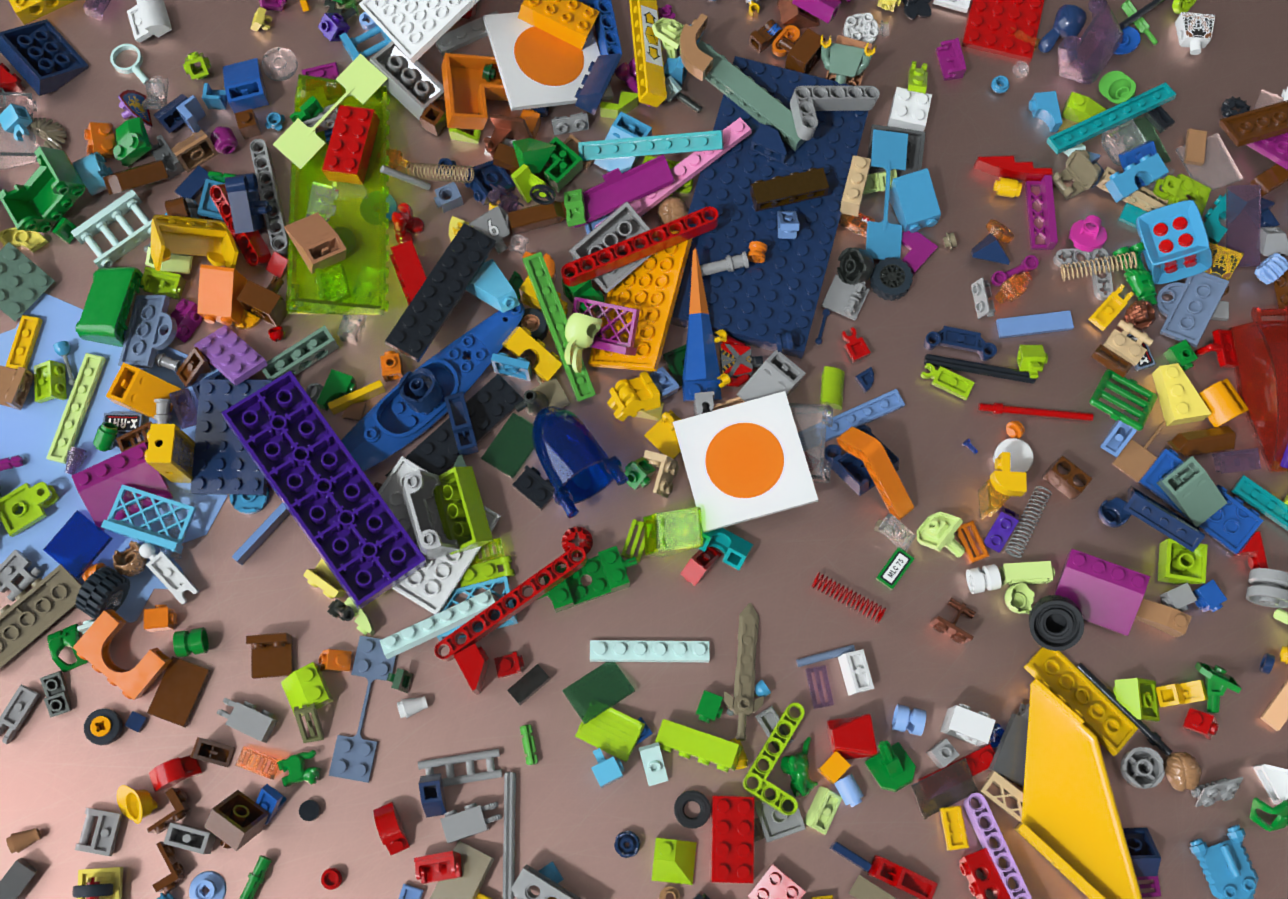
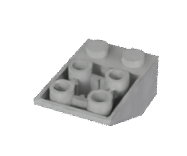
[737,349,806,402]

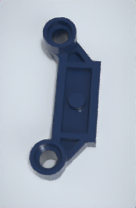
[924,326,997,361]

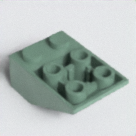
[1156,456,1227,528]

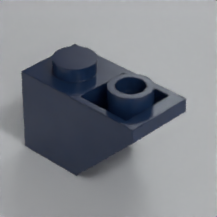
[418,773,447,818]

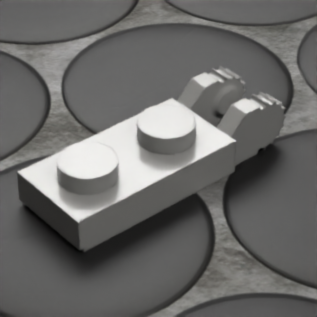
[0,684,41,744]

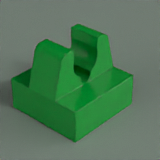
[52,217,77,244]

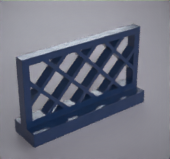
[1123,486,1205,552]

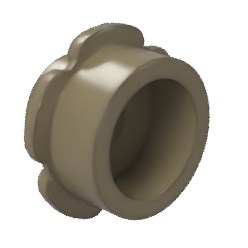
[943,232,957,250]

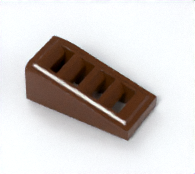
[116,421,153,453]

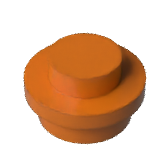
[1006,421,1025,439]

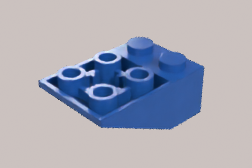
[223,58,269,114]

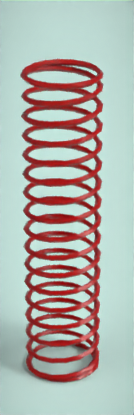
[811,572,886,624]

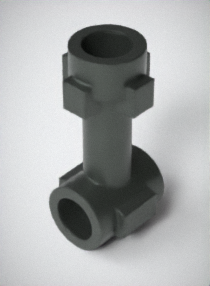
[327,599,354,621]

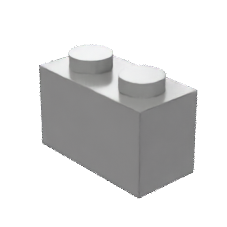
[163,823,216,854]

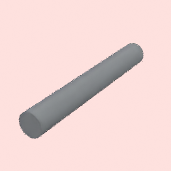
[380,165,431,190]

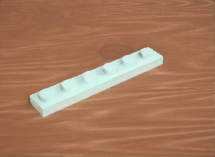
[380,589,495,659]
[590,640,710,663]

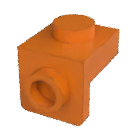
[319,649,352,672]

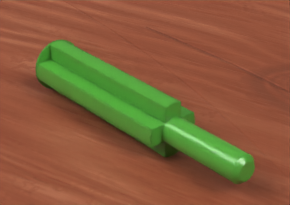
[1121,0,1158,45]

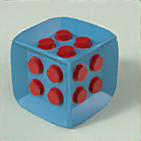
[1136,200,1212,284]

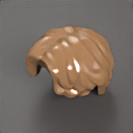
[657,196,689,225]
[113,541,147,577]
[1163,752,1202,791]

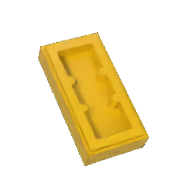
[939,805,969,851]

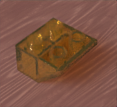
[978,479,1011,520]

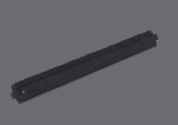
[924,354,1036,384]

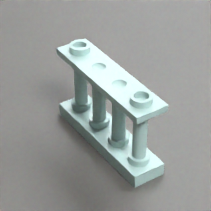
[71,189,152,268]

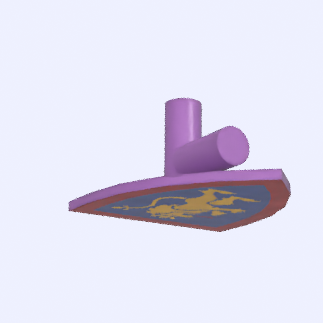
[118,90,152,127]

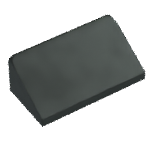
[507,664,550,705]

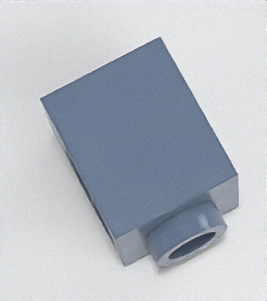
[434,182,464,213]

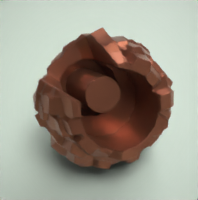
[1125,300,1156,330]

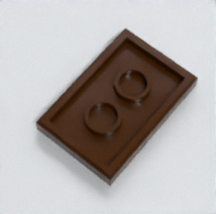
[147,656,211,728]

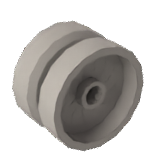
[1246,568,1288,608]

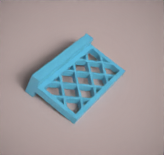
[101,484,196,554]
[437,576,518,641]

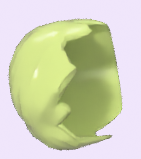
[1004,583,1034,615]

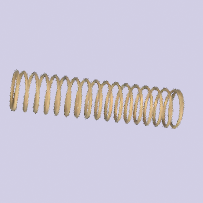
[406,163,474,183]
[1061,251,1137,281]

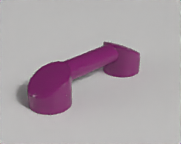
[991,255,1039,287]

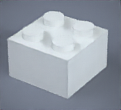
[887,87,932,131]
[940,704,996,746]

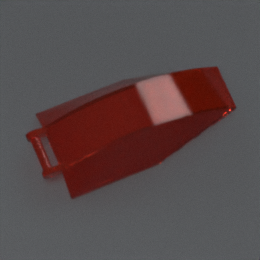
[1229,306,1288,472]

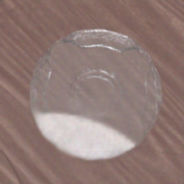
[261,47,298,81]

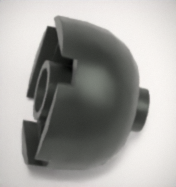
[837,247,874,285]

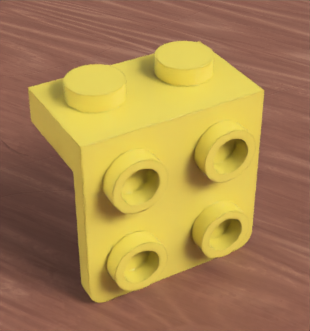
[303,559,346,599]

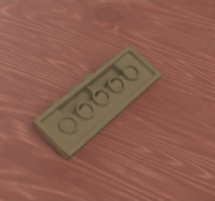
[0,564,82,669]

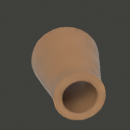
[6,828,41,854]

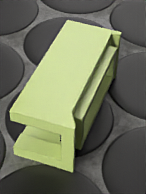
[999,561,1055,587]

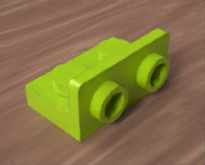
[34,360,67,403]

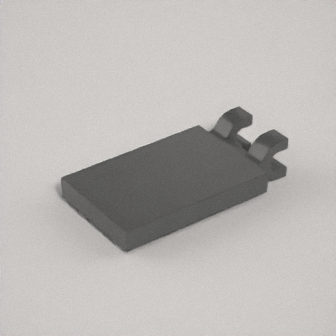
[989,704,1029,788]

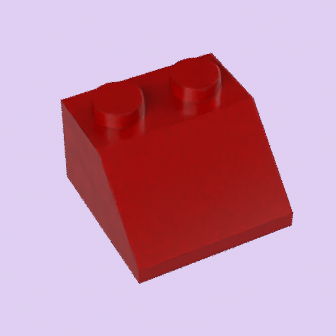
[453,643,489,695]

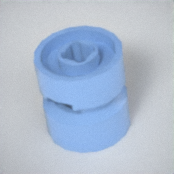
[892,704,926,736]

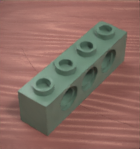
[261,325,339,380]

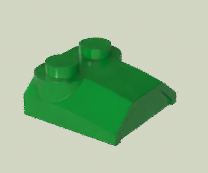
[113,117,152,167]

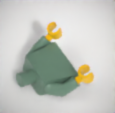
[821,35,877,84]

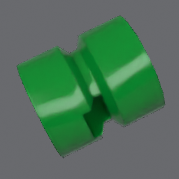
[173,627,209,657]

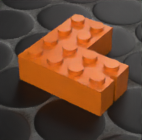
[441,53,508,130]

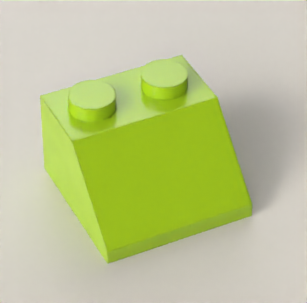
[1157,538,1208,584]
[281,662,334,716]

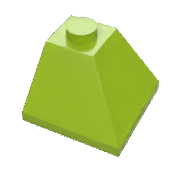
[1114,678,1160,722]
[651,838,697,885]

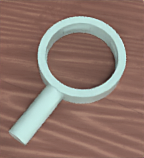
[110,44,150,85]

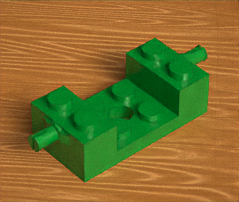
[537,546,638,613]

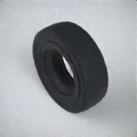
[674,790,711,829]

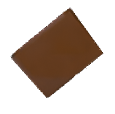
[1042,455,1093,499]

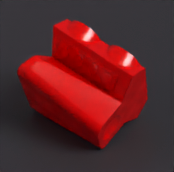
[827,714,877,760]

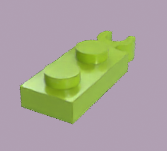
[920,363,975,401]

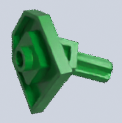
[1195,662,1242,713]
[864,740,916,792]

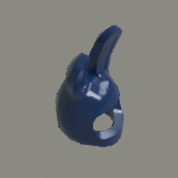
[1038,5,1087,61]

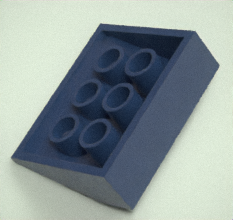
[0,19,89,96]

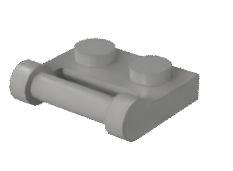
[75,808,123,856]

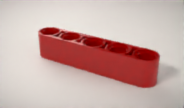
[210,184,271,266]

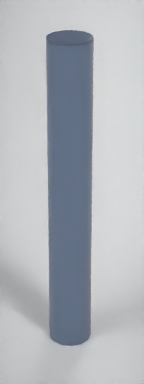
[796,645,855,667]

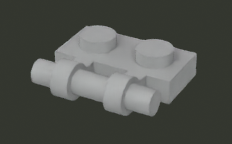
[0,550,41,602]

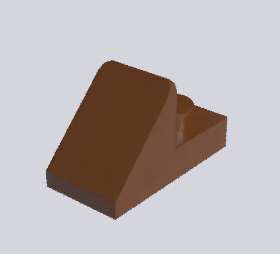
[176,347,212,387]

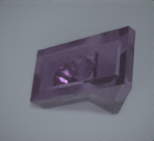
[169,388,197,429]

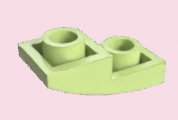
[344,597,375,636]

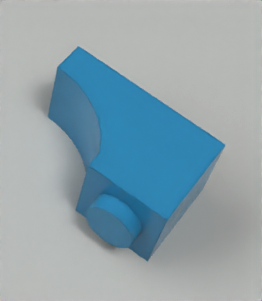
[664,56,688,88]
[1029,91,1062,132]

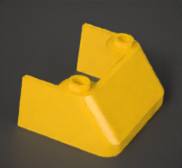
[151,215,239,271]

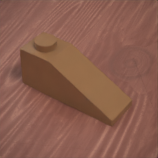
[1135,598,1192,638]

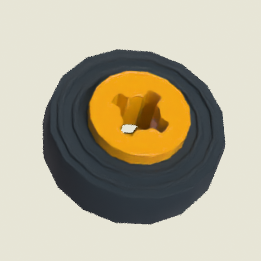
[84,708,123,746]

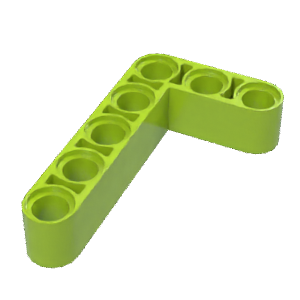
[742,703,805,815]

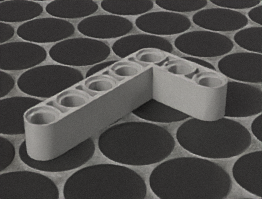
[790,86,880,141]

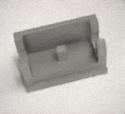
[693,391,714,416]

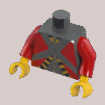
[714,329,763,388]

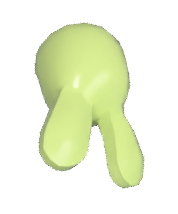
[564,313,603,373]

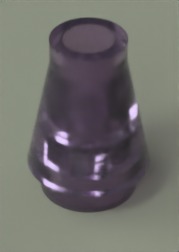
[65,446,87,475]

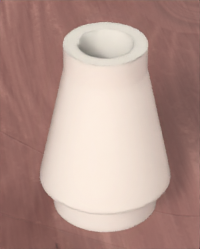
[397,696,428,719]

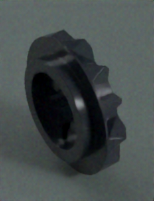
[1221,96,1251,118]

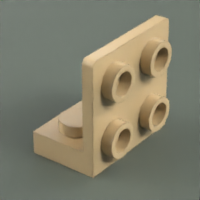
[644,450,679,498]

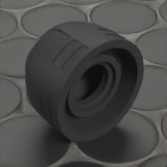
[1029,595,1084,651]

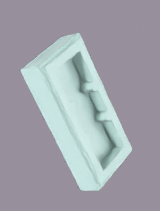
[639,742,668,786]

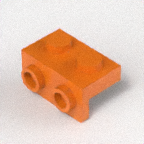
[84,122,116,159]

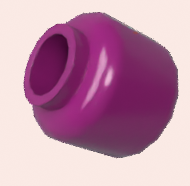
[210,126,238,155]

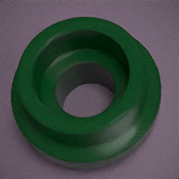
[482,64,496,82]

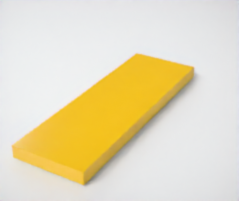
[1024,647,1138,756]

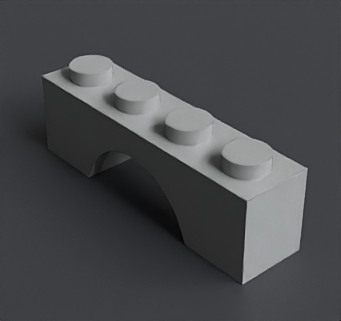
[1256,227,1288,257]

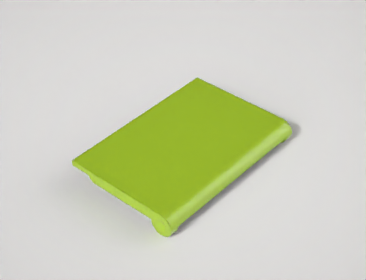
[575,699,645,762]

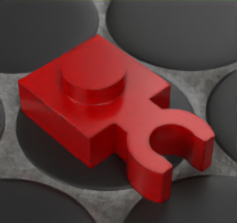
[841,327,871,363]

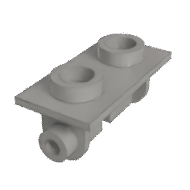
[551,112,589,135]
[971,277,996,319]

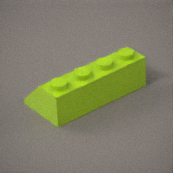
[433,466,493,555]

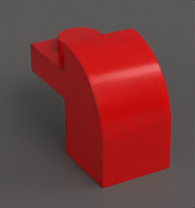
[149,755,202,792]
[373,802,410,855]

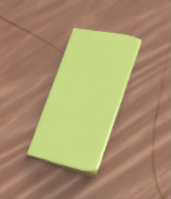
[803,786,842,835]

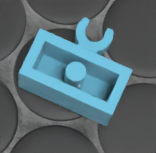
[591,748,625,788]

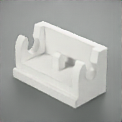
[838,649,874,696]

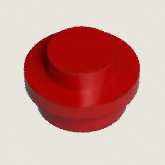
[321,868,343,890]

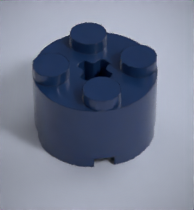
[399,368,444,414]

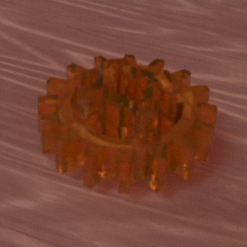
[995,271,1033,305]

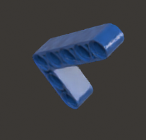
[578,0,622,55]

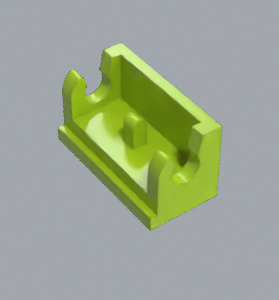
[141,266,186,300]

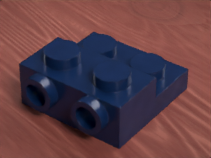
[464,160,516,206]

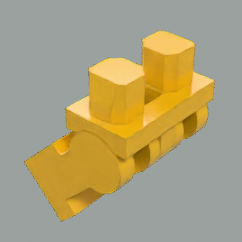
[607,371,661,422]

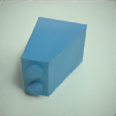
[889,168,941,233]

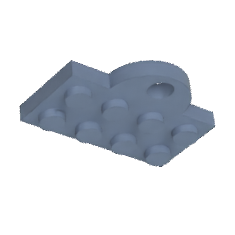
[1157,272,1229,348]
[118,295,177,368]

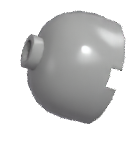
[1120,747,1165,789]

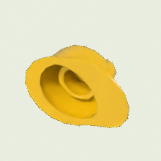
[117,785,158,824]

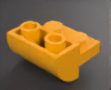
[1199,378,1249,428]

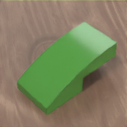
[564,188,586,227]

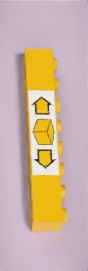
[629,0,667,107]

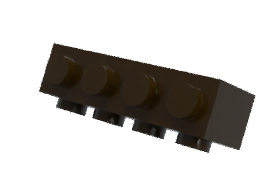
[750,168,829,212]

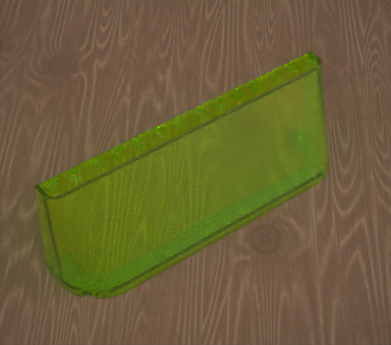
[286,74,390,315]

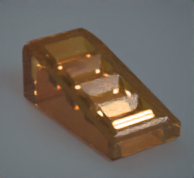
[235,746,280,780]

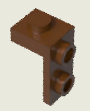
[147,788,190,834]
[153,842,185,893]

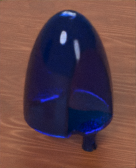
[532,406,629,518]

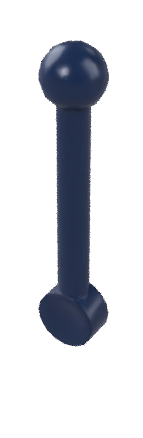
[815,309,830,345]

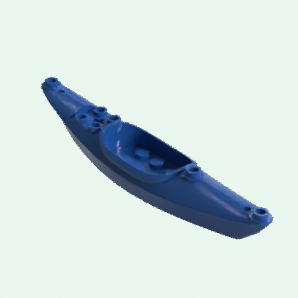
[341,302,525,472]

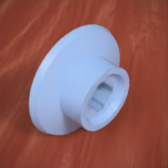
[189,871,226,899]

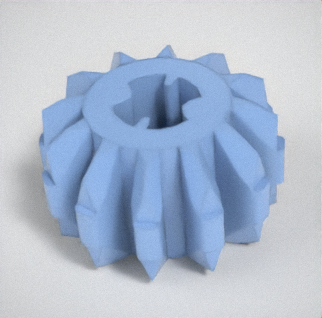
[1254,253,1288,285]

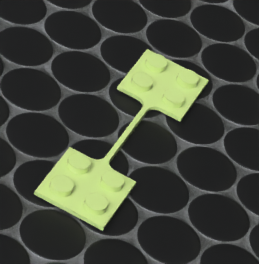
[273,54,388,170]

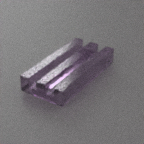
[805,665,834,709]

